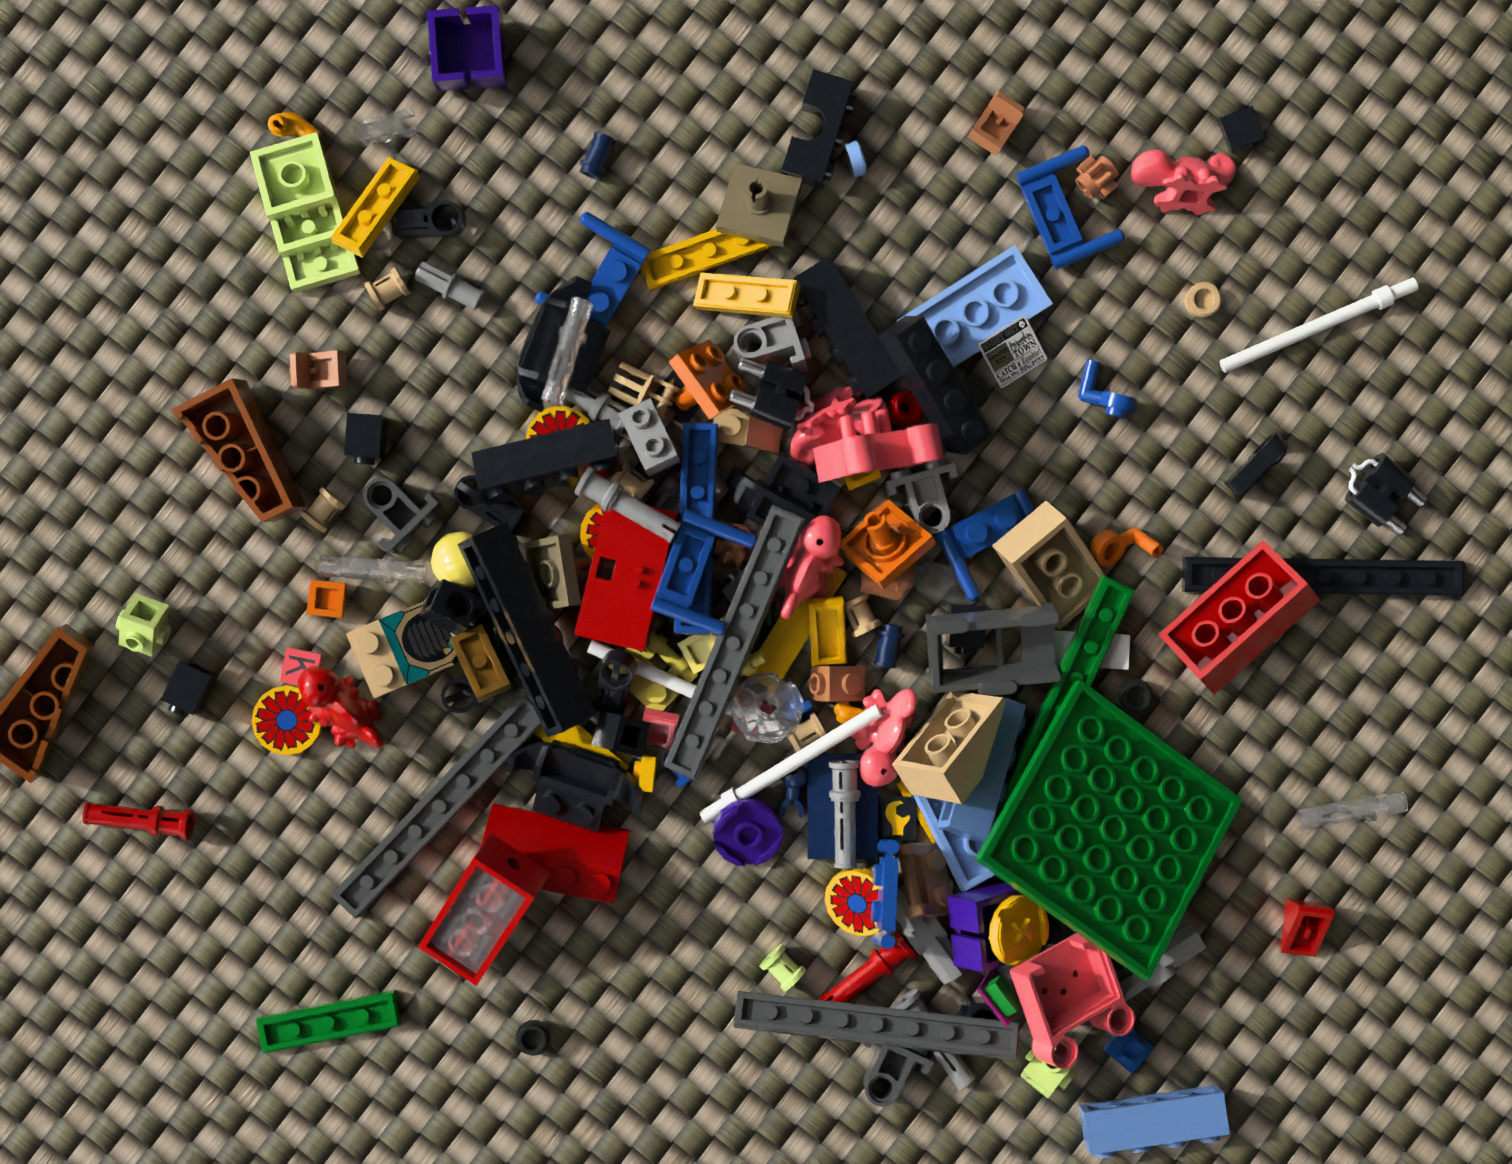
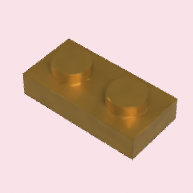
[449,624,511,703]

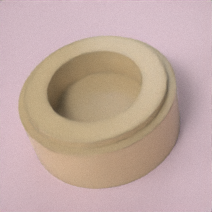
[1184,282,1222,318]

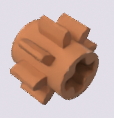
[1075,155,1119,199]
[713,523,754,567]

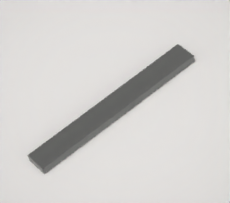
[663,505,806,780]
[331,692,542,919]
[733,991,1020,1061]

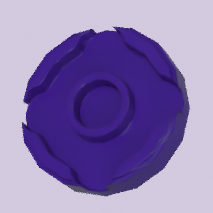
[712,798,783,866]

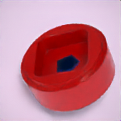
[887,390,923,427]

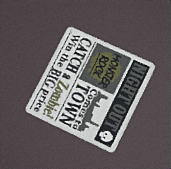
[978,315,1047,388]

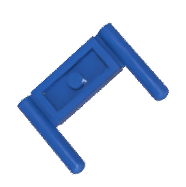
[1015,146,1125,270]
[535,212,651,328]
[935,489,1035,601]
[650,509,758,635]
[871,839,899,949]

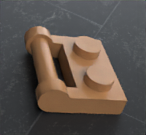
[894,844,953,919]

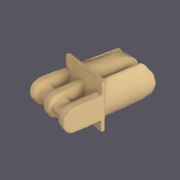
[607,361,680,421]

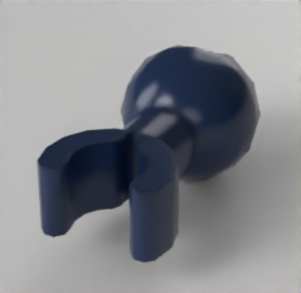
[780,765,808,818]

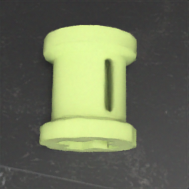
[759,944,806,992]

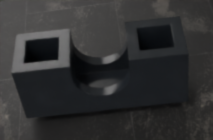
[781,69,857,189]

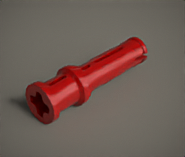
[82,802,195,841]
[818,930,918,1003]

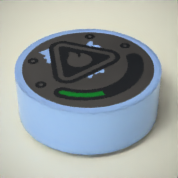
[844,140,867,178]

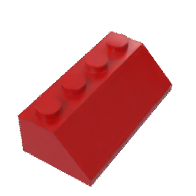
[1158,540,1320,695]
[481,803,630,904]

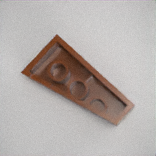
[170,378,306,522]
[0,624,95,783]

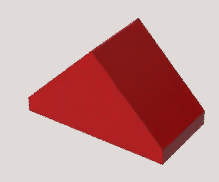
[1280,898,1334,957]

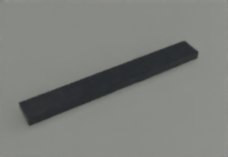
[1182,557,1464,596]

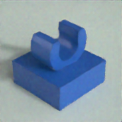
[1103,1028,1154,1074]

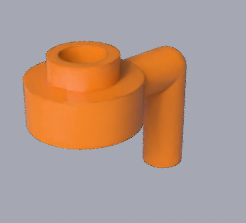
[1089,528,1163,567]

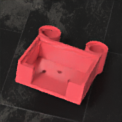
[813,409,944,483]
[1009,933,1135,1069]

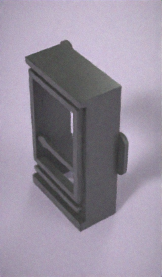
[926,603,1061,696]

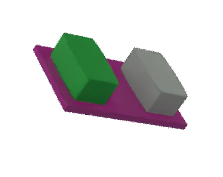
[977,965,1021,1027]

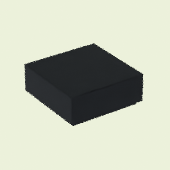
[1217,106,1265,153]

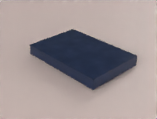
[807,753,878,859]

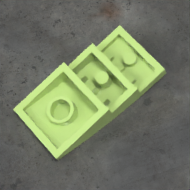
[250,132,361,294]

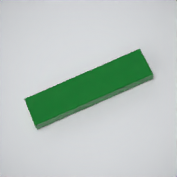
[256,990,402,1054]

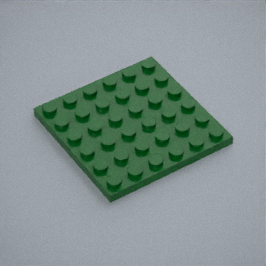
[975,680,1242,980]

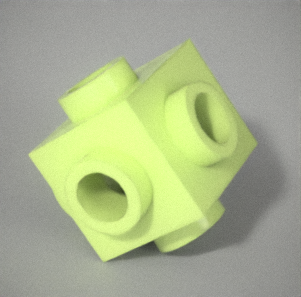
[116,593,171,657]
[1020,1045,1077,1098]

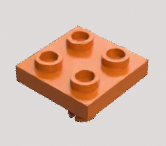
[669,339,749,420]
[839,499,936,590]

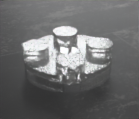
[731,672,804,743]

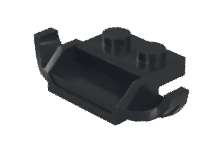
[515,276,611,412]
[726,452,853,540]
[506,739,642,833]

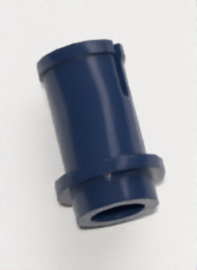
[579,132,616,180]
[874,623,905,668]

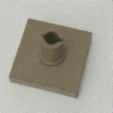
[716,163,803,247]
[524,534,592,610]

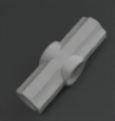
[896,882,966,985]
[1115,921,1206,1002]

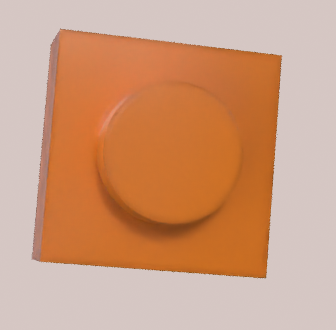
[307,579,348,618]

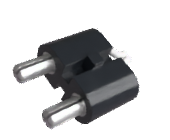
[729,358,815,430]
[1345,453,1427,535]

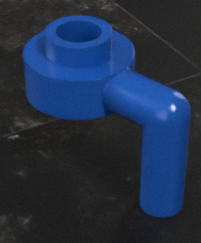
[1078,359,1137,419]

